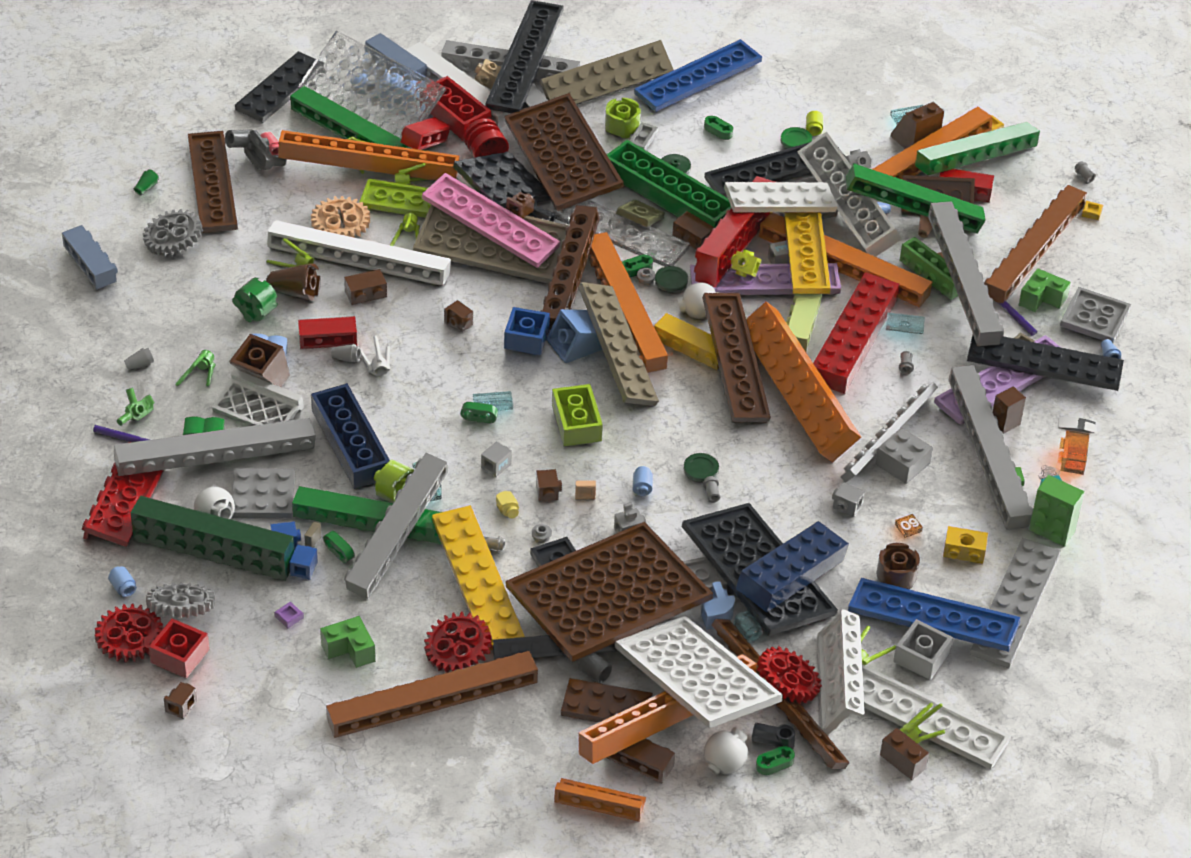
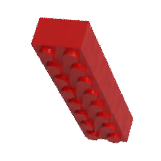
[694,176,775,288]
[813,272,900,394]

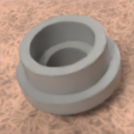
[637,268,655,285]
[532,524,552,543]

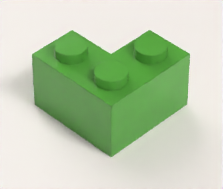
[1018,268,1071,312]
[320,616,376,668]

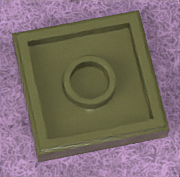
[616,199,665,227]

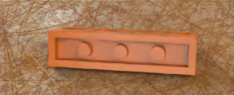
[554,778,646,822]

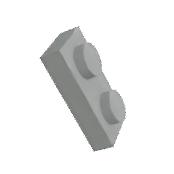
[629,122,658,150]

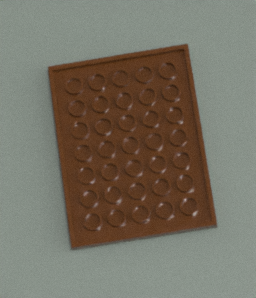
[506,521,713,662]

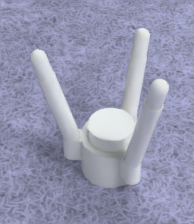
[361,335,390,376]

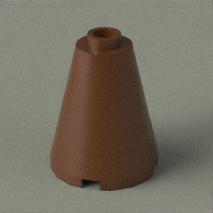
[266,263,321,301]

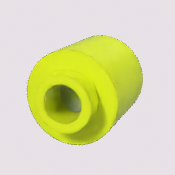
[806,111,823,136]

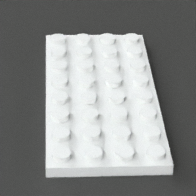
[615,616,782,728]

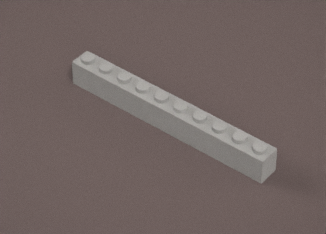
[928,202,1004,346]
[948,365,1033,530]
[114,418,316,476]

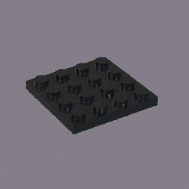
[453,152,549,208]

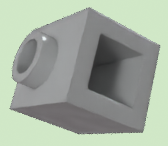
[832,482,865,517]

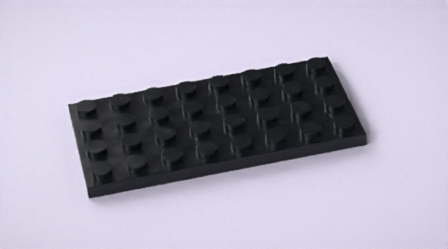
[681,503,838,636]

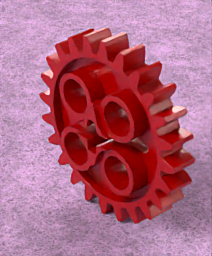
[95,603,164,662]
[424,611,492,673]
[757,646,822,704]

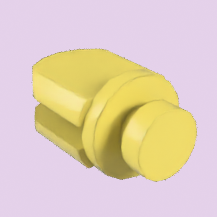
[496,491,519,519]

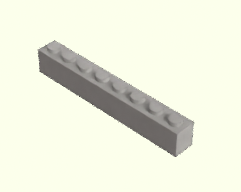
[344,453,448,599]

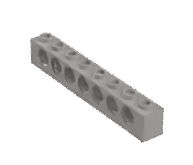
[441,40,580,82]

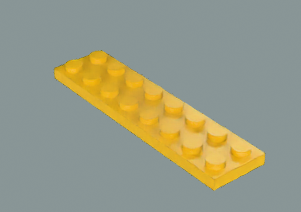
[784,212,831,294]
[432,505,525,651]

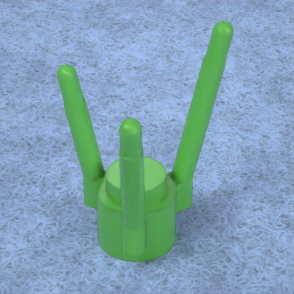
[175,350,216,386]

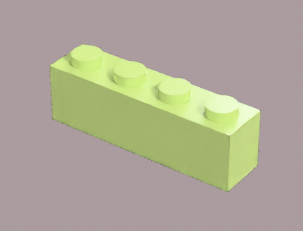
[786,294,822,352]

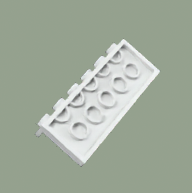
[817,609,864,736]

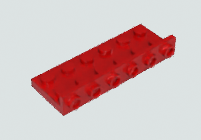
[82,442,165,547]

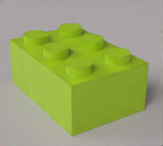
[552,384,603,446]

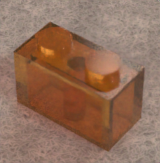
[1057,430,1090,475]

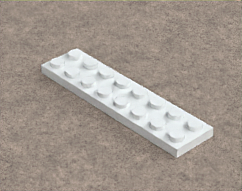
[862,665,1011,770]

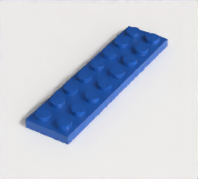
[634,39,762,112]
[848,578,1020,652]

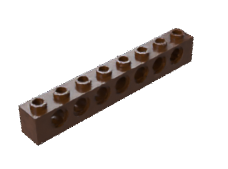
[540,205,600,330]

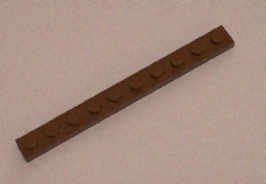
[712,619,850,769]

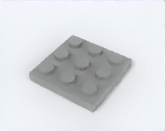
[1060,287,1131,343]
[232,468,295,518]

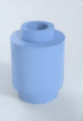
[633,466,653,496]
[108,566,137,597]

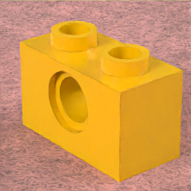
[943,526,988,564]

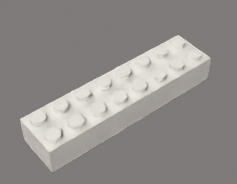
[797,131,902,257]

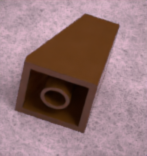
[890,101,944,149]
[229,334,290,387]

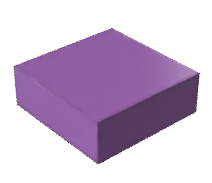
[274,602,304,629]

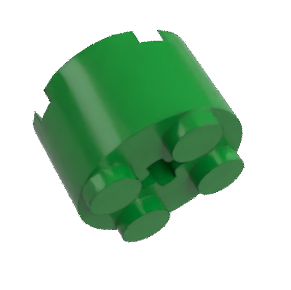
[232,277,278,322]

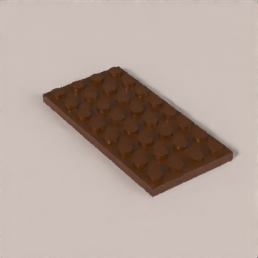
[504,93,624,211]

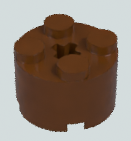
[876,543,920,589]

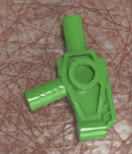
[117,388,155,426]

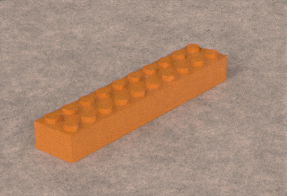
[746,302,862,463]

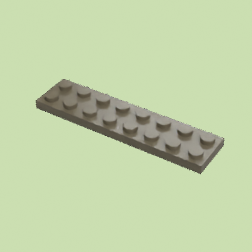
[539,40,674,105]
[578,282,659,406]

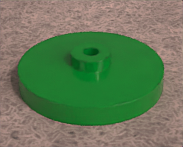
[780,127,812,149]

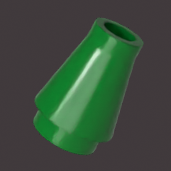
[133,169,159,195]

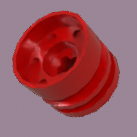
[463,118,509,158]

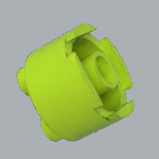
[605,98,641,139]
[374,459,414,503]

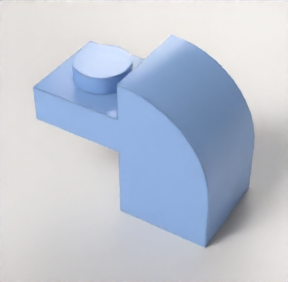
[701,581,735,630]

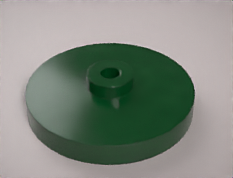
[661,154,691,175]
[655,266,688,292]
[683,453,719,482]

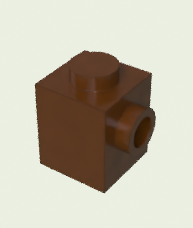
[536,469,562,502]

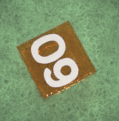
[895,514,923,538]

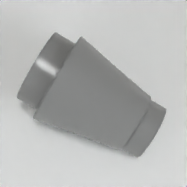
[331,344,361,363]
[124,348,154,371]

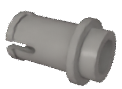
[1075,161,1096,183]
[899,351,914,374]
[703,476,721,502]
[484,536,505,552]

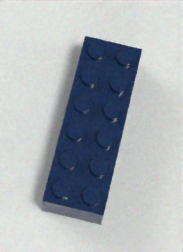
[311,383,390,489]
[736,521,849,612]

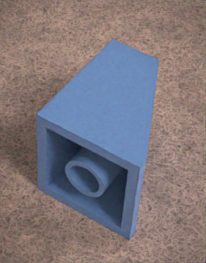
[546,310,603,363]

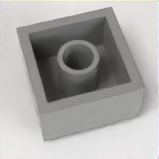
[875,428,933,484]
[893,619,953,680]

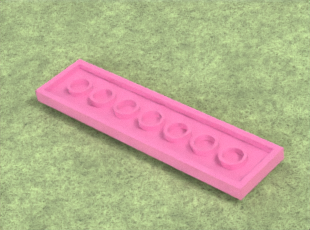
[422,173,560,268]

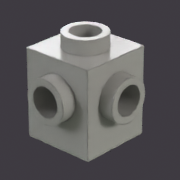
[845,149,871,168]

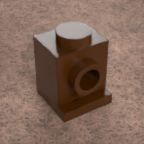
[506,192,534,219]
[444,300,473,332]
[164,682,197,719]

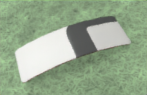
[1059,417,1096,433]

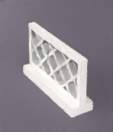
[212,369,304,426]

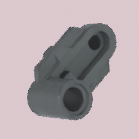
[225,129,287,170]

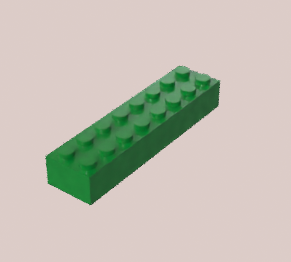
[607,140,732,228]

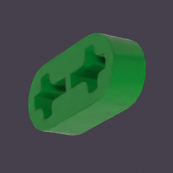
[704,115,734,140]
[622,255,653,277]
[460,402,498,424]
[323,531,355,563]
[756,746,795,775]

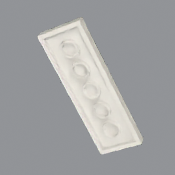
[724,182,838,212]

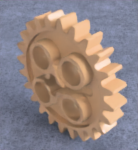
[311,196,370,238]

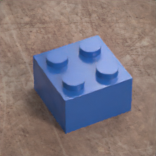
[504,307,550,355]

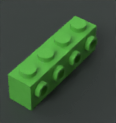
[899,237,958,300]

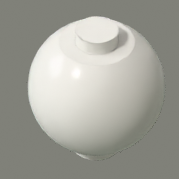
[678,283,719,320]
[194,487,235,519]
[704,727,748,775]

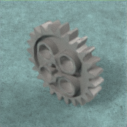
[143,209,203,256]
[146,582,215,618]

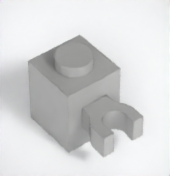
[614,502,646,533]

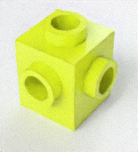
[731,249,762,277]

